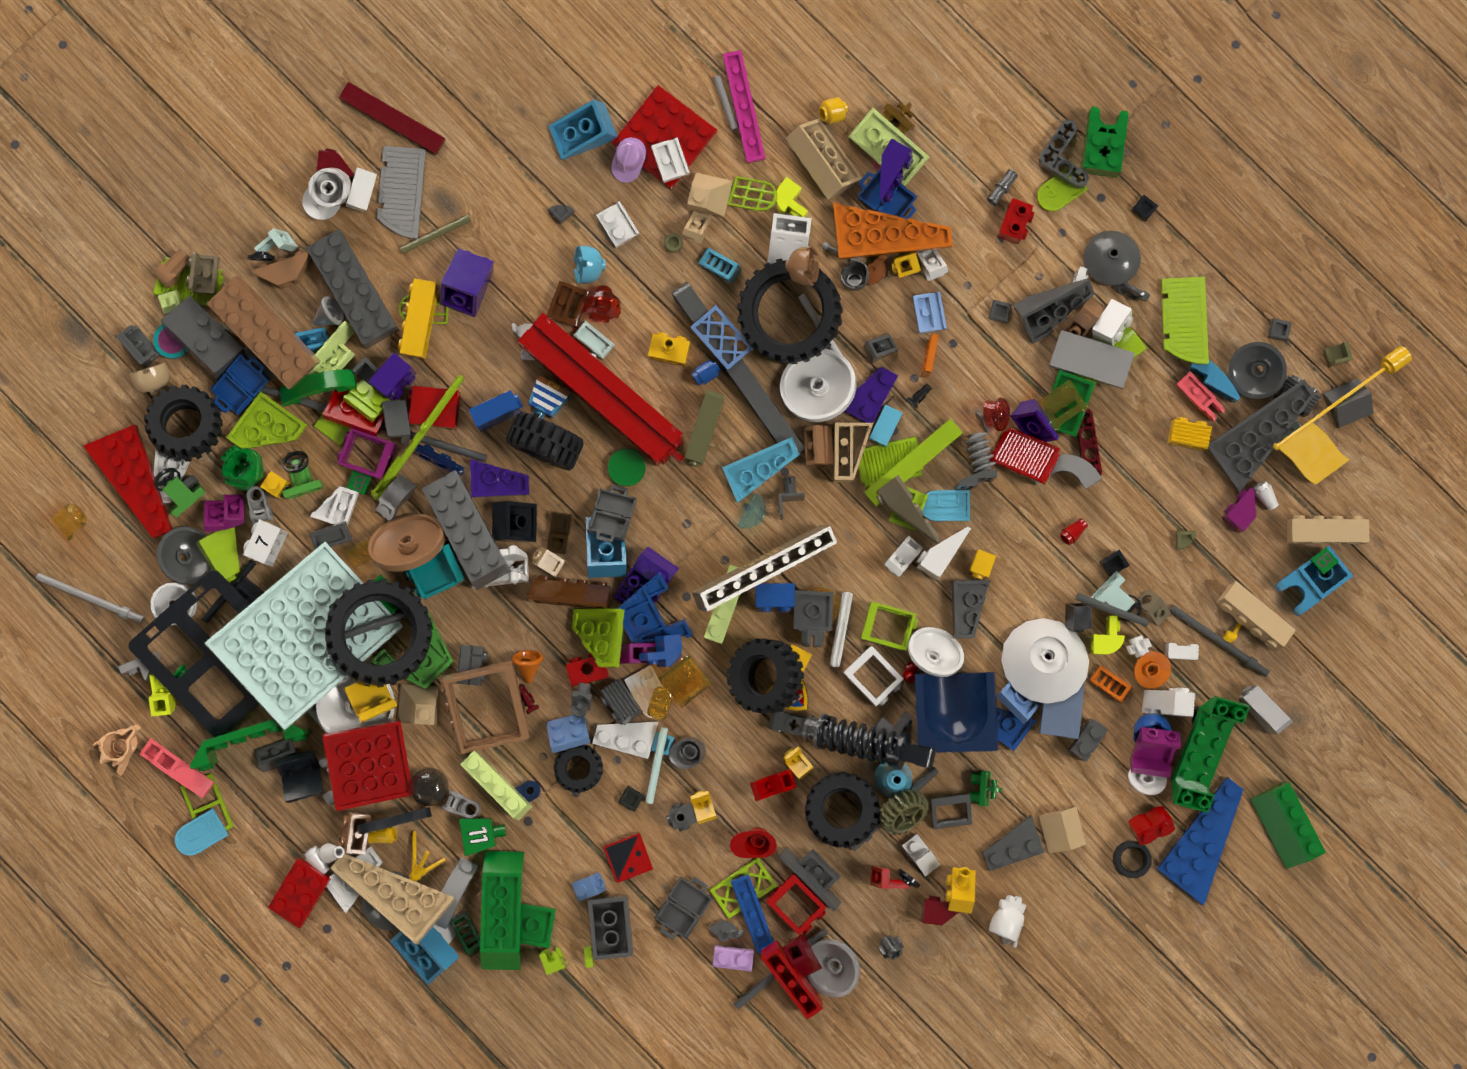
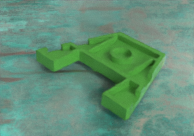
[371,612,453,689]

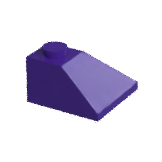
[1010,399,1059,442]

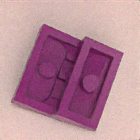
[204,495,244,532]

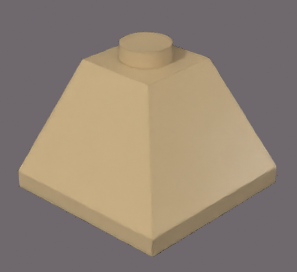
[687,173,733,218]
[398,684,440,725]

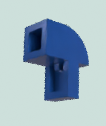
[639,634,682,667]

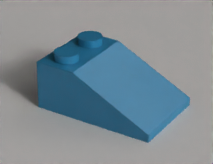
[548,100,618,160]
[586,517,626,578]

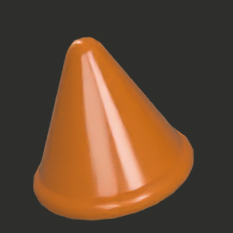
[511,650,544,684]

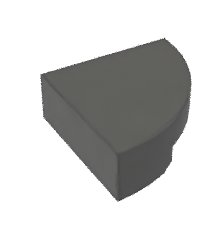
[548,205,575,224]

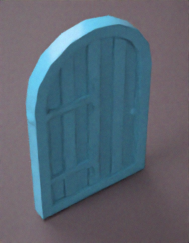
[922,490,970,522]
[175,808,229,855]

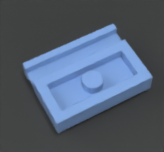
[912,291,947,334]

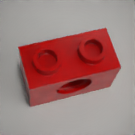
[566,654,610,687]

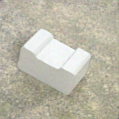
[1165,643,1199,660]

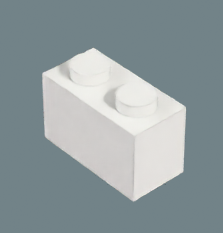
[1092,299,1133,346]

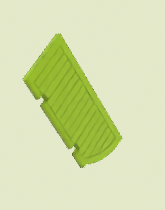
[1161,277,1209,365]

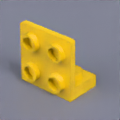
[345,682,397,724]

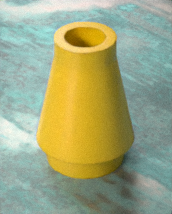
[367,826,398,844]

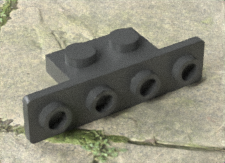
[779,847,841,911]

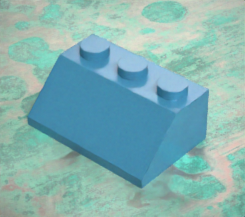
[390,927,459,985]

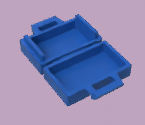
[857,168,917,219]
[210,354,270,415]

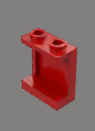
[407,386,461,430]

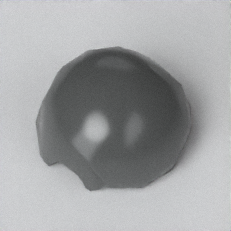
[840,260,870,291]

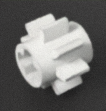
[1126,635,1152,658]

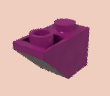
[1222,488,1256,533]

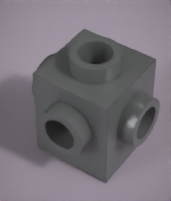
[666,802,697,832]

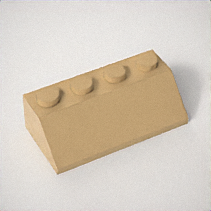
[785,118,862,200]

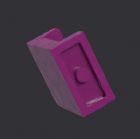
[1130,727,1181,778]

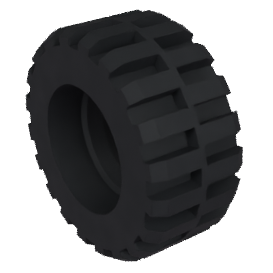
[144,385,223,462]
[506,412,584,471]
[727,638,804,714]
[805,772,879,848]

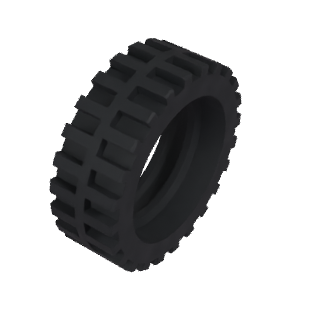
[737,258,843,364]
[325,579,432,688]

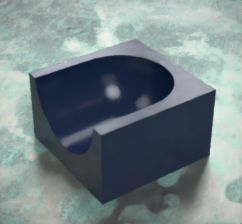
[915,672,999,753]

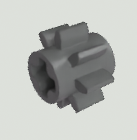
[878,935,904,960]

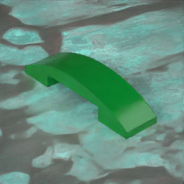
[280,369,357,407]

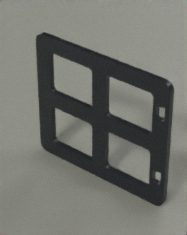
[128,570,259,737]

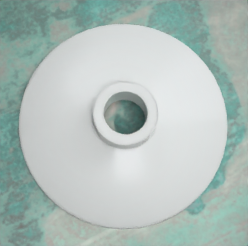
[302,184,340,220]
[1128,768,1167,795]

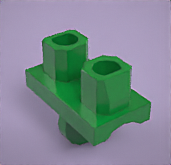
[970,771,1002,806]

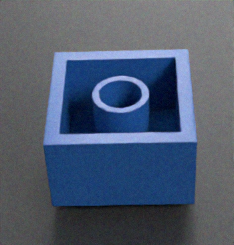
[755,583,795,612]

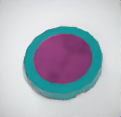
[153,325,187,359]

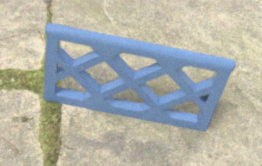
[690,305,754,370]

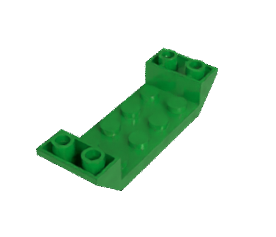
[1172,696,1250,813]
[190,719,312,772]
[480,851,524,970]

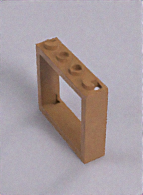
[441,660,530,754]

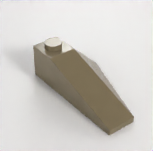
[876,475,941,544]

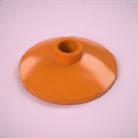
[1134,651,1171,689]

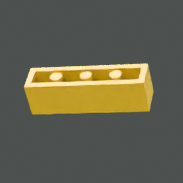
[398,278,440,360]

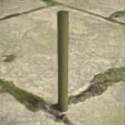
[400,215,471,254]

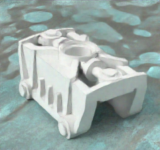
[472,545,529,589]

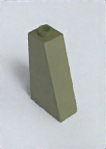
[685,390,725,467]

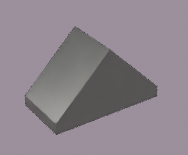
[864,333,898,364]

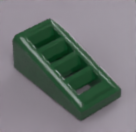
[450,911,480,957]

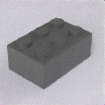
[588,895,634,960]

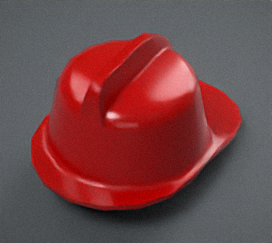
[730,827,777,858]

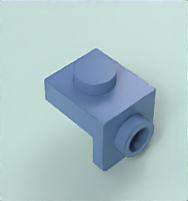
[571,872,606,902]

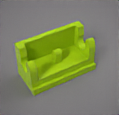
[539,947,568,975]

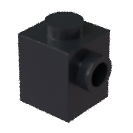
[1065,603,1092,633]

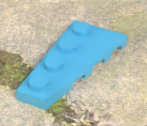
[722,437,800,503]

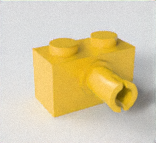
[648,332,690,367]
[945,867,976,914]

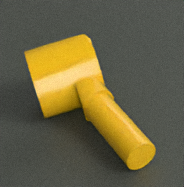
[1223,623,1242,643]

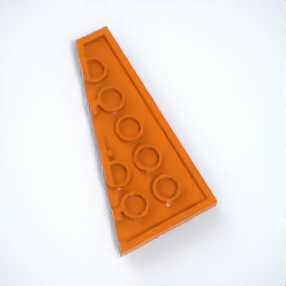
[833,202,953,260]

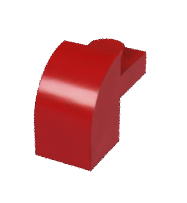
[750,769,797,801]

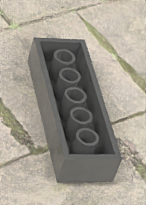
[306,229,399,349]
[422,470,511,590]

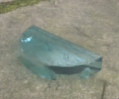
[737,493,765,529]

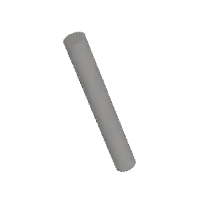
[713,76,738,131]

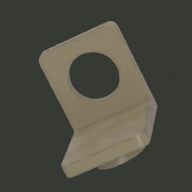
[1135,590,1171,626]

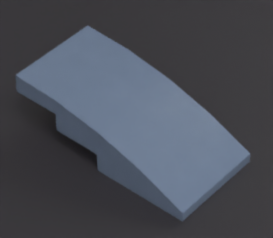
[1039,657,1084,739]

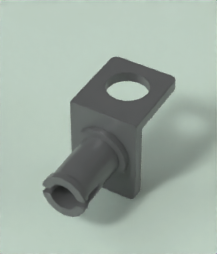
[778,476,805,520]

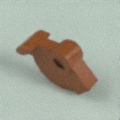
[867,255,888,285]

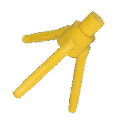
[409,831,446,882]

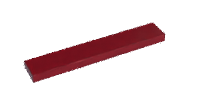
[339,82,446,155]

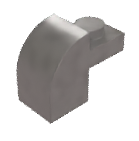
[375,474,416,521]
[875,712,913,738]

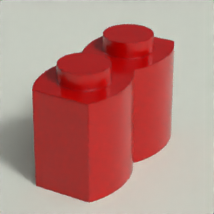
[1128,806,1175,845]

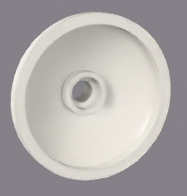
[908,627,964,677]

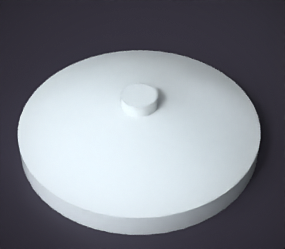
[780,349,857,422]
[316,676,395,733]

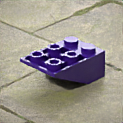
[880,139,914,206]
[613,547,679,604]

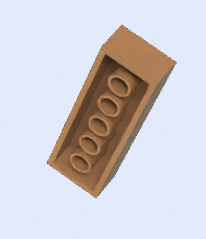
[207,276,321,389]

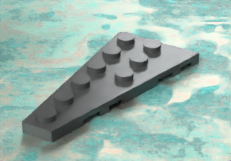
[1208,379,1315,492]

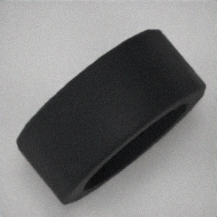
[1113,841,1152,878]

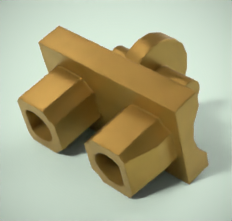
[882,102,915,134]

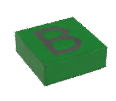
[347,470,372,495]
[1310,547,1339,575]

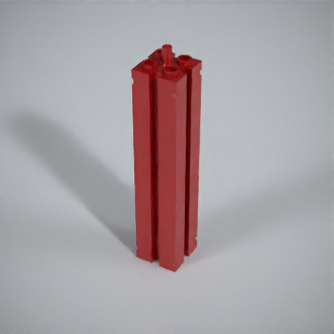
[518,313,684,466]

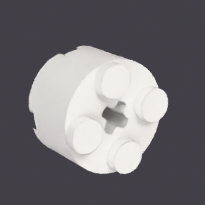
[308,168,351,207]

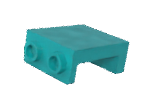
[406,544,467,600]

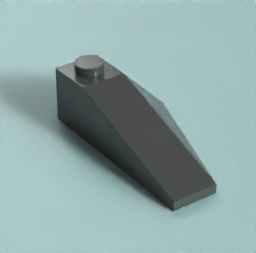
[1013,278,1095,344]

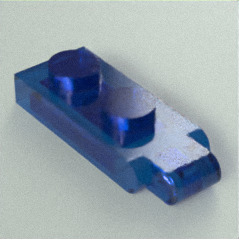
[415,444,464,476]

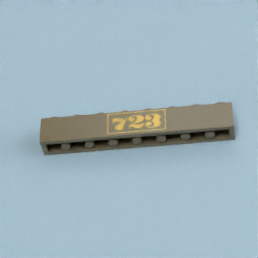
[691,525,837,611]

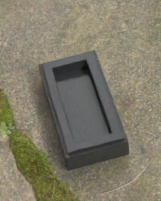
[309,521,353,550]

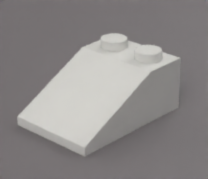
[916,527,971,580]

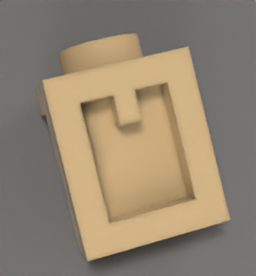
[532,547,565,577]

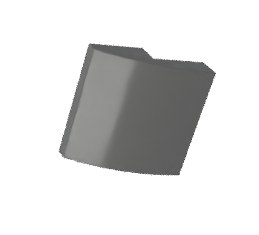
[954,470,997,490]

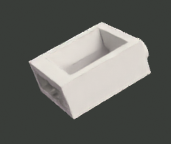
[843,646,904,706]

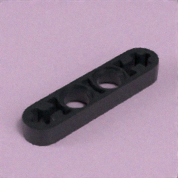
[357,807,432,835]

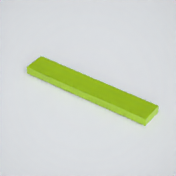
[864,418,963,507]

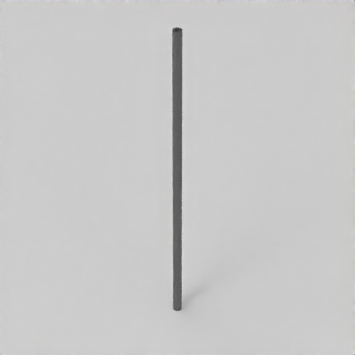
[261,386,487,462]

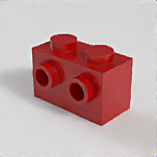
[997,198,1035,244]

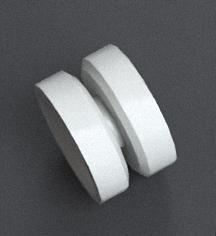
[151,583,198,625]

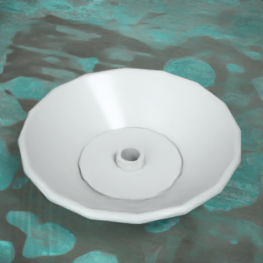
[1001,618,1089,704]

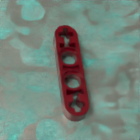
[1077,408,1102,476]

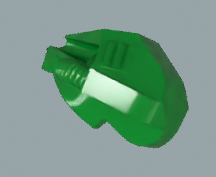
[221,445,264,490]

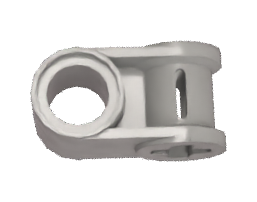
[247,486,273,524]
[442,790,482,818]

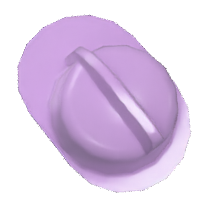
[611,137,646,183]

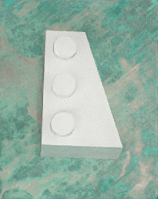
[1142,688,1195,717]

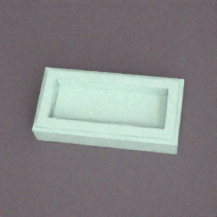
[574,321,615,360]

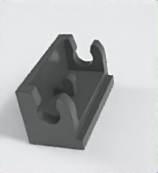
[116,325,160,368]

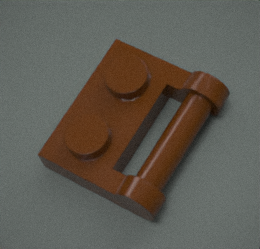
[547,280,592,328]

